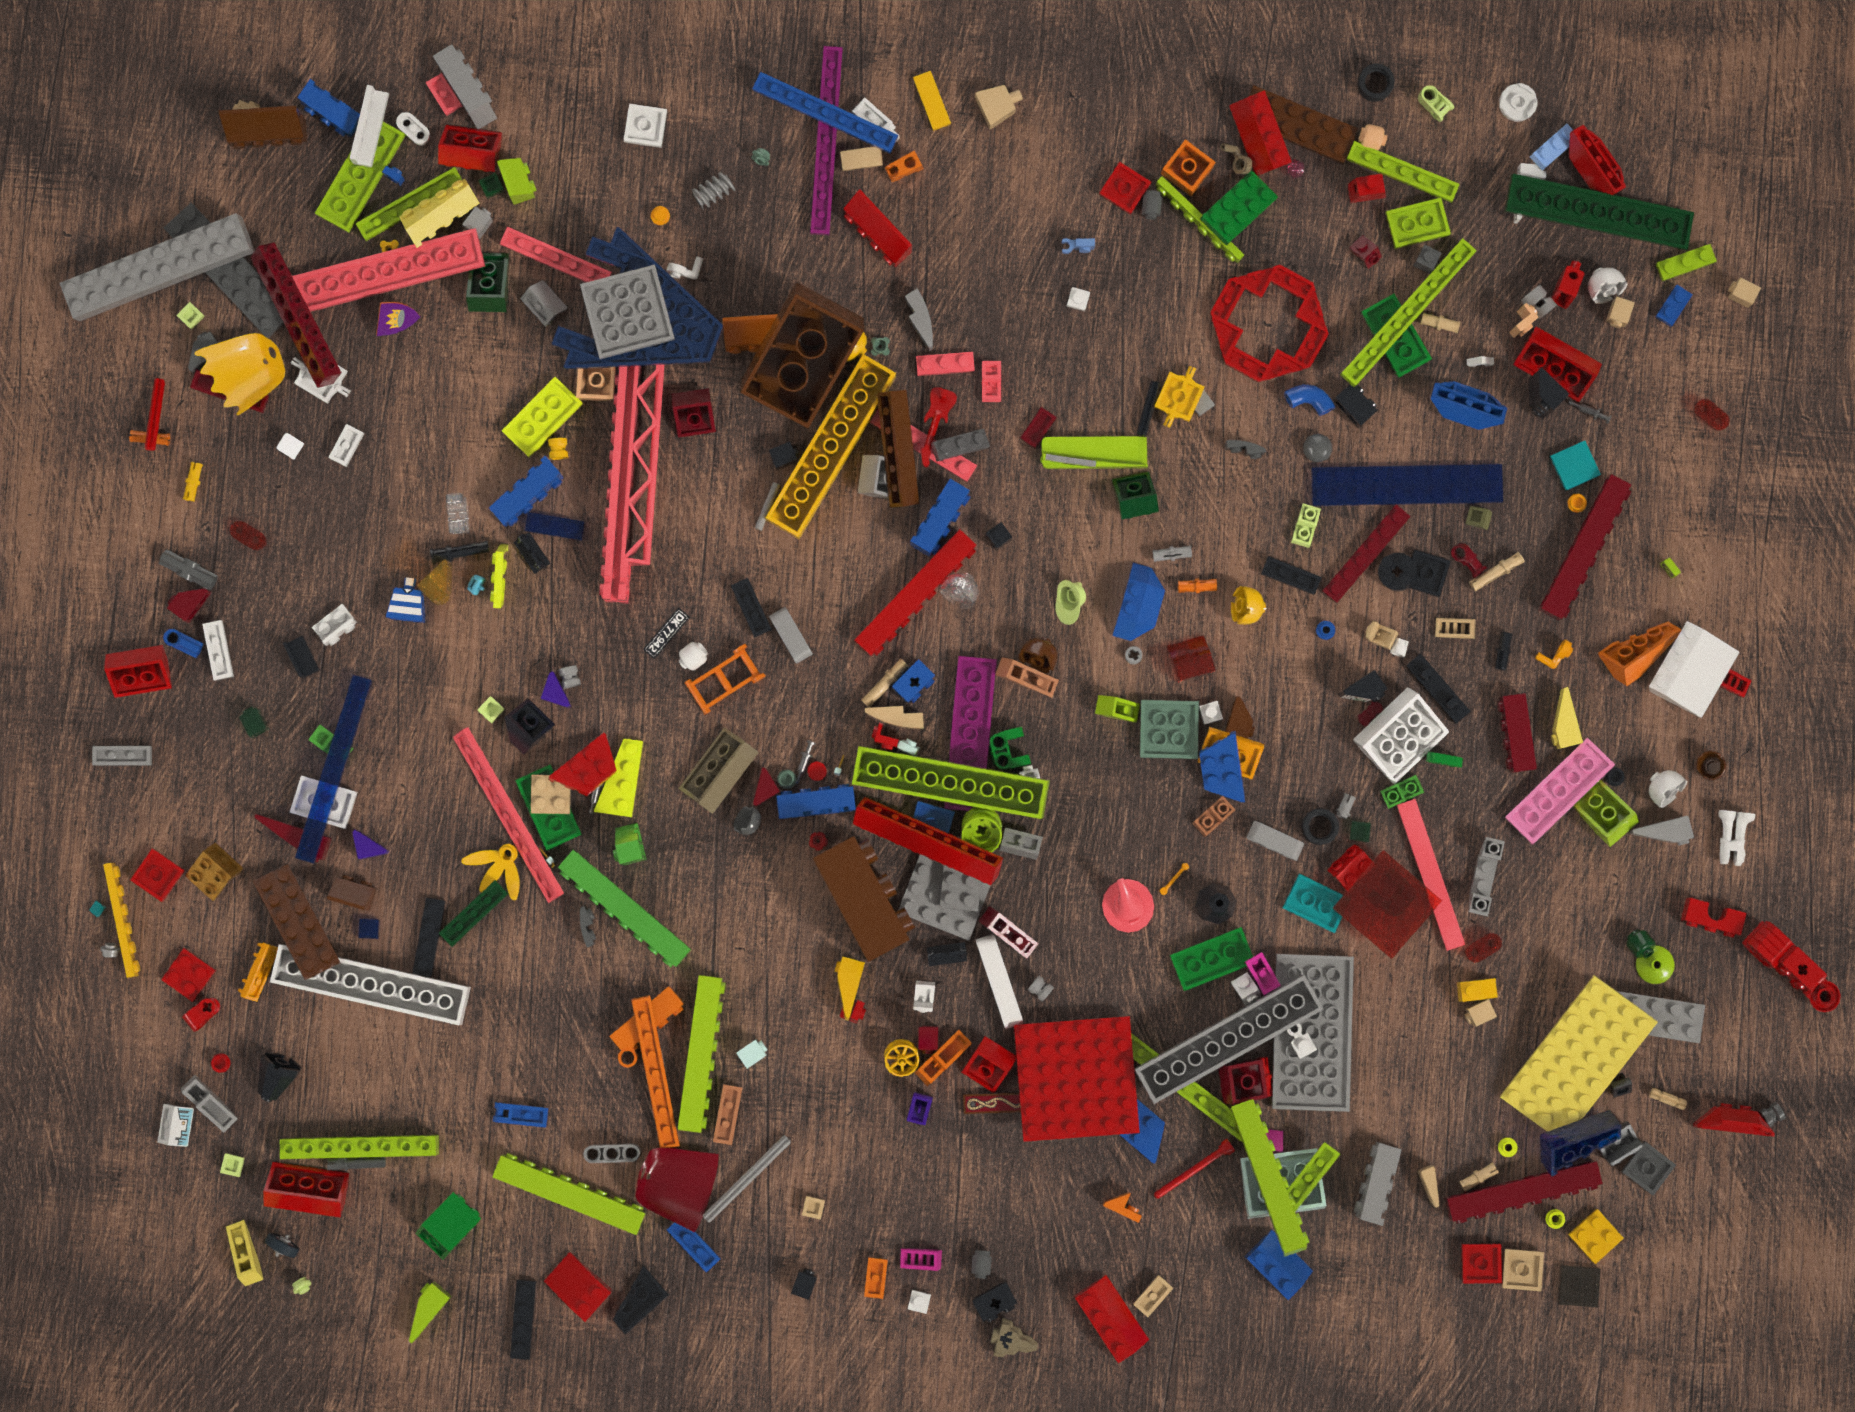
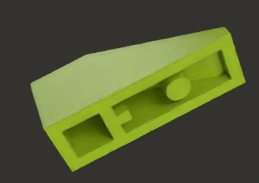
[409,1281,452,1344]

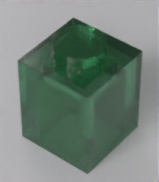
[239,707,270,738]

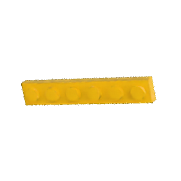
[103,863,140,978]

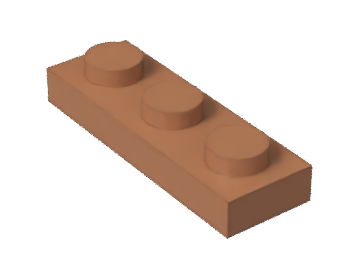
[713,1084,743,1145]

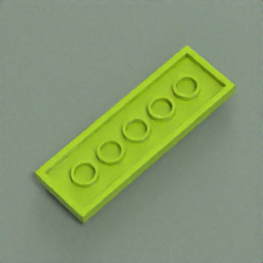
[315,122,406,233]

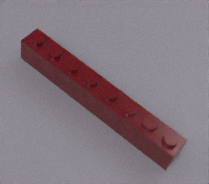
[1538,474,1632,621]
[1444,1160,1603,1224]

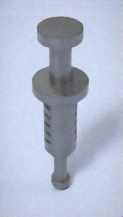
[1569,400,1612,424]
[796,740,816,784]
[589,784,604,814]

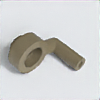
[1220,143,1252,175]

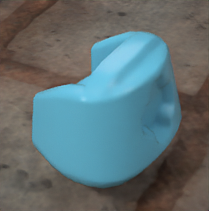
[467,574,486,595]

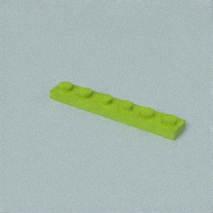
[1346,141,1460,203]
[356,167,462,241]
[1155,176,1244,264]

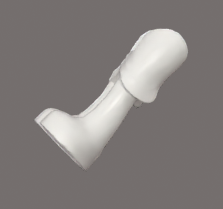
[1718,810,1755,866]

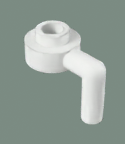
[666,257,703,280]

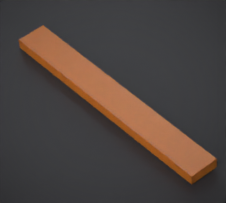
[631,995,680,1148]

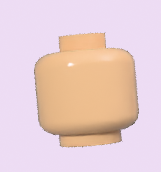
[1358,124,1388,150]

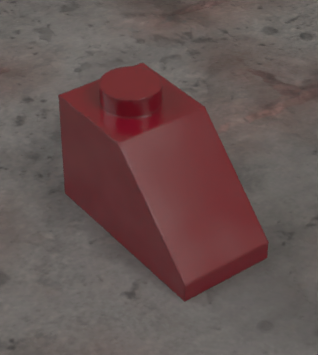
[167,588,212,623]
[918,1026,938,1054]

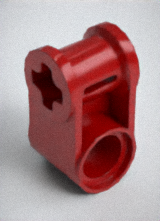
[182,998,220,1032]

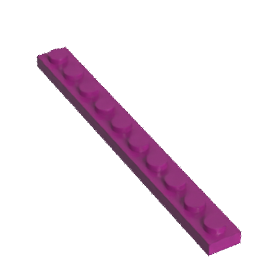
[810,46,843,236]

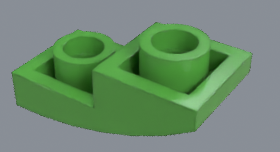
[1380,775,1424,809]

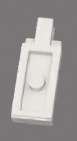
[852,98,899,142]

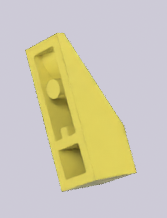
[1551,687,1583,749]
[226,1220,263,1286]

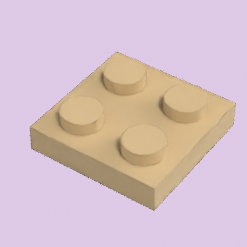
[531,775,571,814]
[1501,1248,1544,1291]

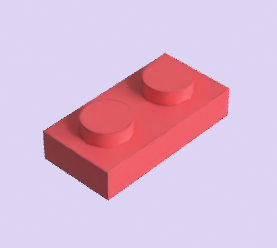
[426,73,462,116]

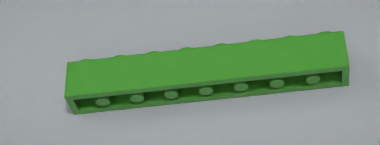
[558,850,692,968]

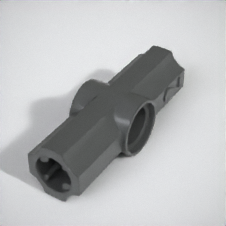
[158,549,218,590]

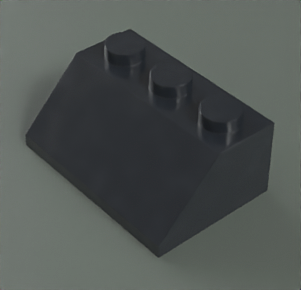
[1528,367,1569,419]

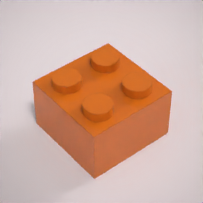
[1161,139,1216,197]

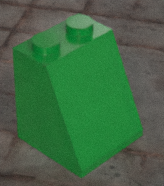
[415,1192,481,1260]

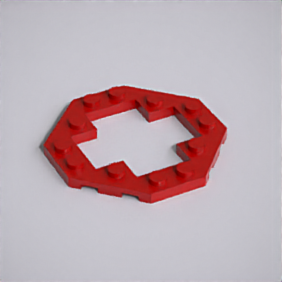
[1210,265,1329,383]

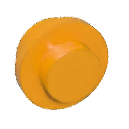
[651,206,670,226]
[1567,494,1587,513]

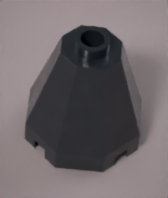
[1195,883,1237,924]
[258,1052,302,1102]

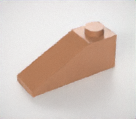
[995,657,1059,698]

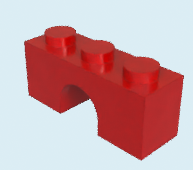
[1681,898,1747,938]

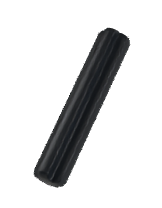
[1137,381,1161,436]

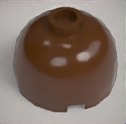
[1019,637,1058,673]

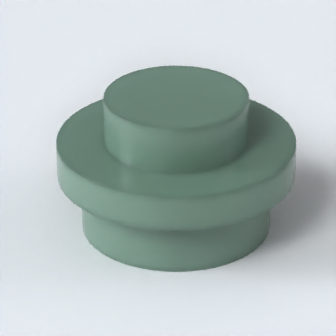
[777,770,796,789]

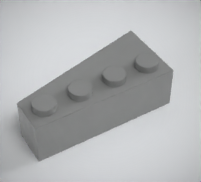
[433,44,497,129]
[1354,1142,1402,1226]

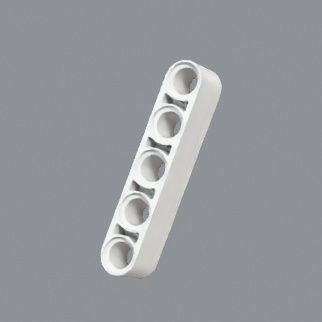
[975,934,1024,1030]

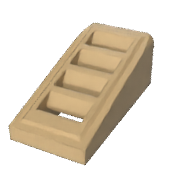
[1435,618,1476,639]
[1418,1165,1439,1208]

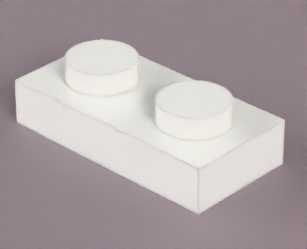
[328,424,364,467]

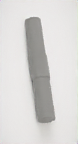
[755,482,780,531]

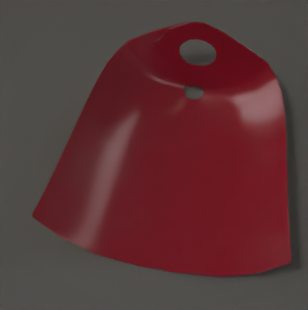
[635,1148,719,1232]

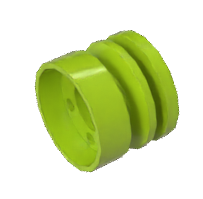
[962,807,1002,853]

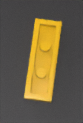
[913,71,951,131]

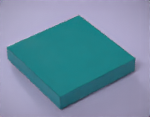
[1550,441,1601,491]

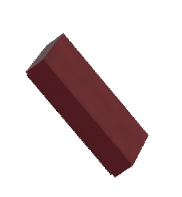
[1020,407,1057,449]

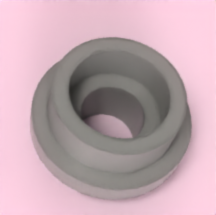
[100,943,120,957]

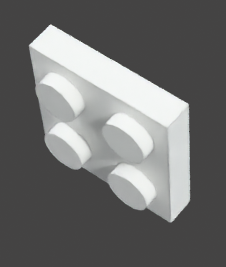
[624,104,667,148]

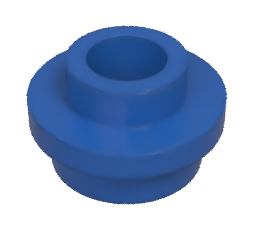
[1316,621,1335,640]

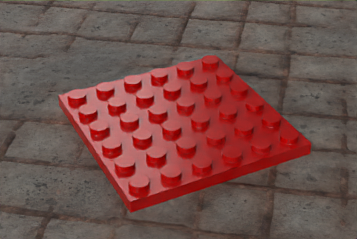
[1014,1016,1140,1142]

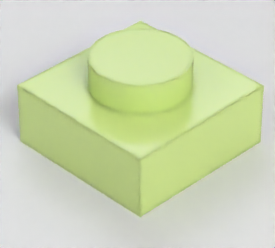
[176,302,205,330]
[478,696,505,723]
[220,1153,245,1177]

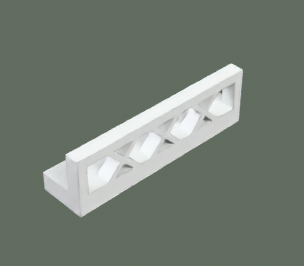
[350,85,389,168]

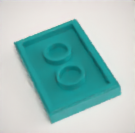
[1282,874,1351,933]

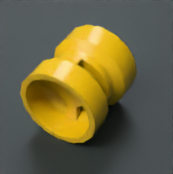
[548,438,568,460]

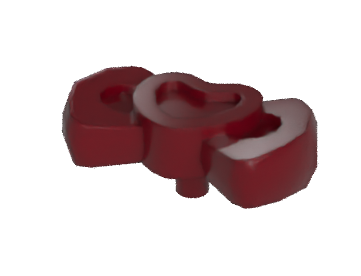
[1357,701,1384,726]

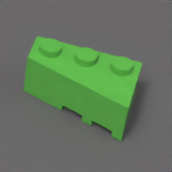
[613,823,647,865]

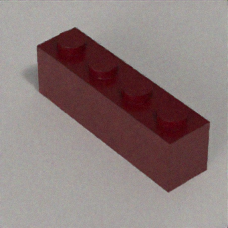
[1497,693,1537,773]

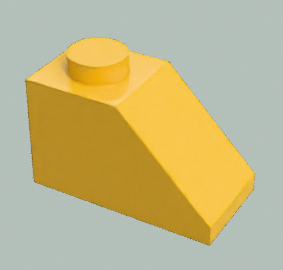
[1457,978,1498,1002]

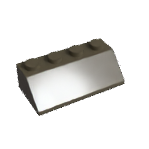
[678,727,759,814]

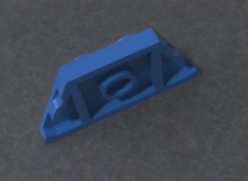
[1199,731,1245,802]
[1120,1099,1165,1164]

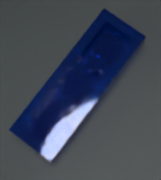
[525,512,585,541]

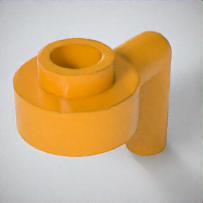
[1535,639,1573,669]

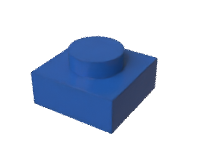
[382,166,405,186]

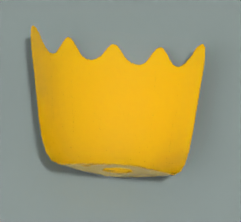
[195,333,285,415]

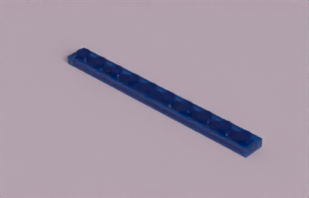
[295,675,372,864]

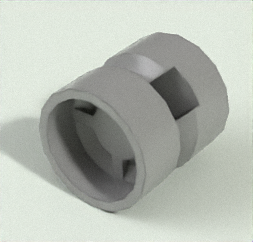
[1521,285,1557,321]

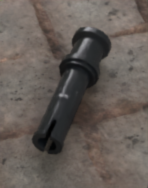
[430,540,490,565]

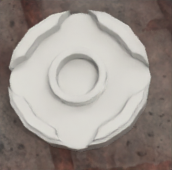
[1499,83,1538,122]

